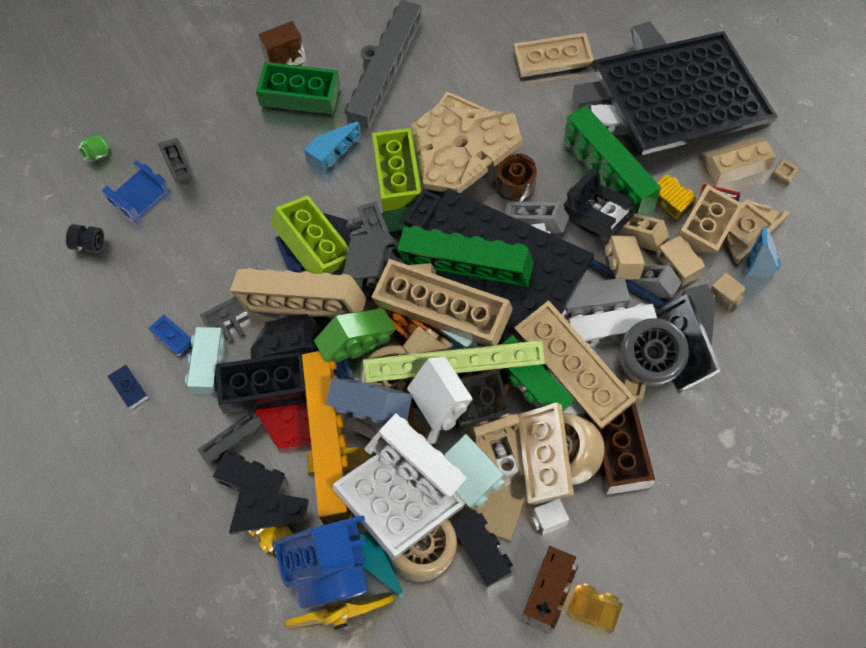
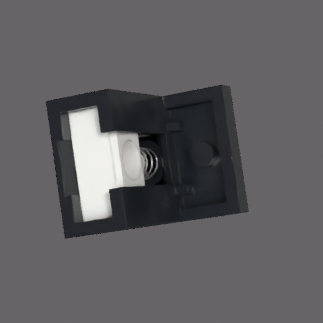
[563,168,636,240]

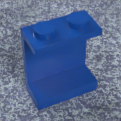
[102,160,168,222]

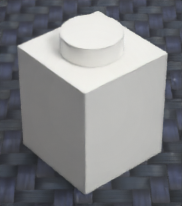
[531,498,569,536]

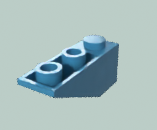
[304,121,361,172]

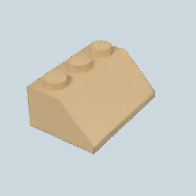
[699,137,776,186]
[676,184,743,253]

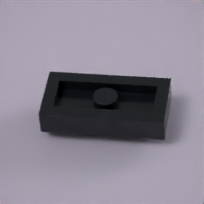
[404,189,441,229]

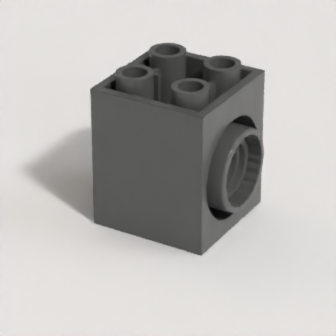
[343,231,405,300]

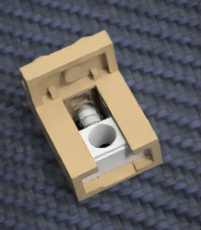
[469,414,525,488]

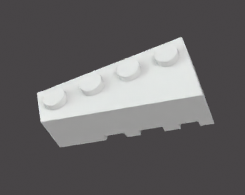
[364,413,466,505]

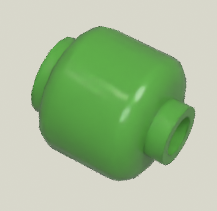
[78,134,110,162]

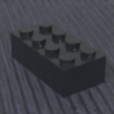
[215,351,307,414]

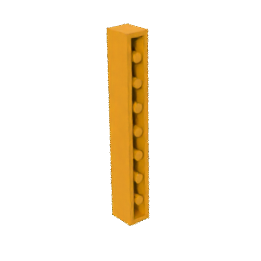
[302,351,352,525]

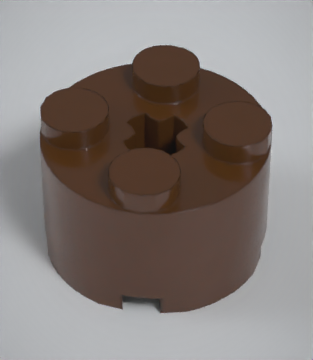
[496,153,537,202]

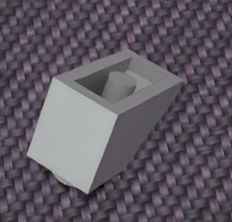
[629,265,682,298]

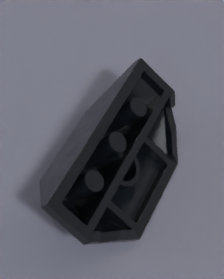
[250,314,325,359]

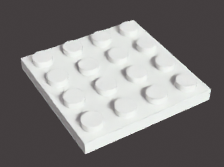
[332,454,465,560]

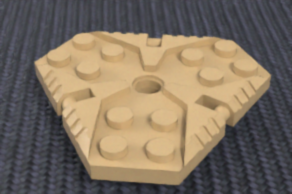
[411,104,523,193]

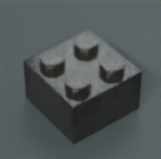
[458,369,511,427]

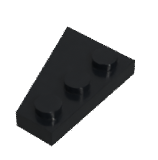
[229,488,309,535]

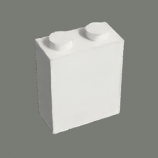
[407,357,473,431]

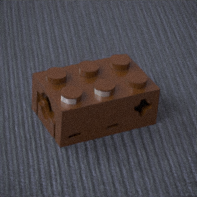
[521,545,578,633]

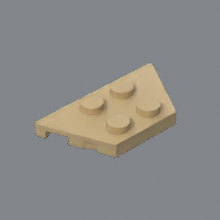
[724,199,790,264]

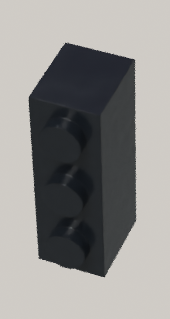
[212,452,289,495]
[451,510,513,587]

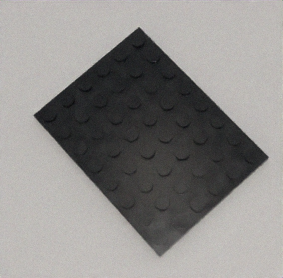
[591,31,778,155]
[405,188,594,345]

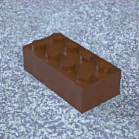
[587,394,655,495]

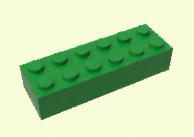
[564,105,661,216]
[397,226,534,287]

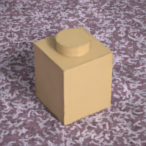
[711,273,746,311]

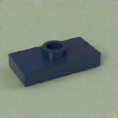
[108,364,149,411]

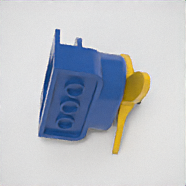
[273,515,394,630]

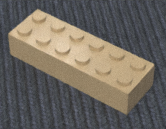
[372,259,513,346]
[230,268,367,318]

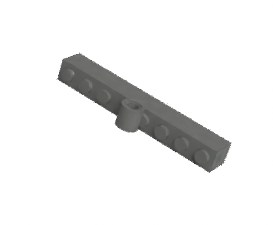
[345,0,422,129]

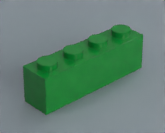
[497,335,575,412]

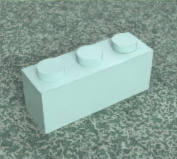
[185,327,226,395]

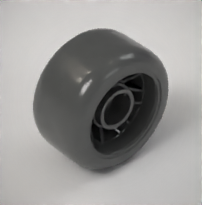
[619,318,689,386]

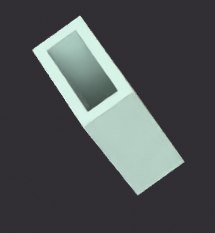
[444,434,507,510]

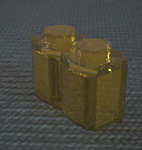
[566,583,623,634]

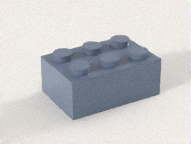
[326,378,412,424]

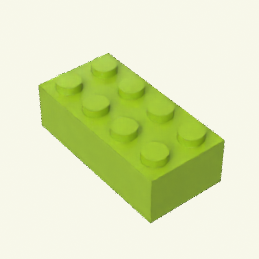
[372,128,421,212]
[270,195,349,275]

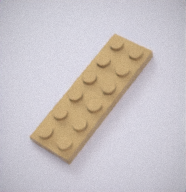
[515,300,636,429]

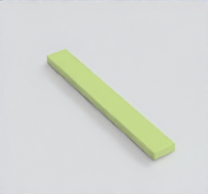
[363,340,545,382]

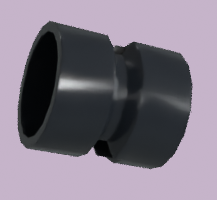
[66,224,104,254]

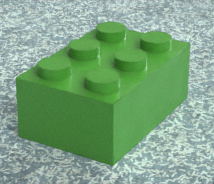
[314,308,396,362]

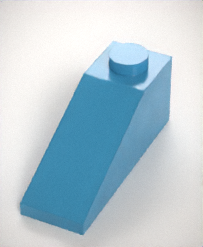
[746,227,781,278]

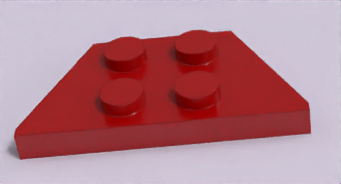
[255,404,311,451]

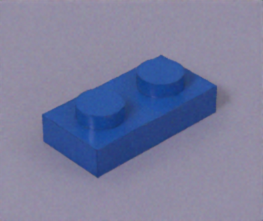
[148,314,191,357]

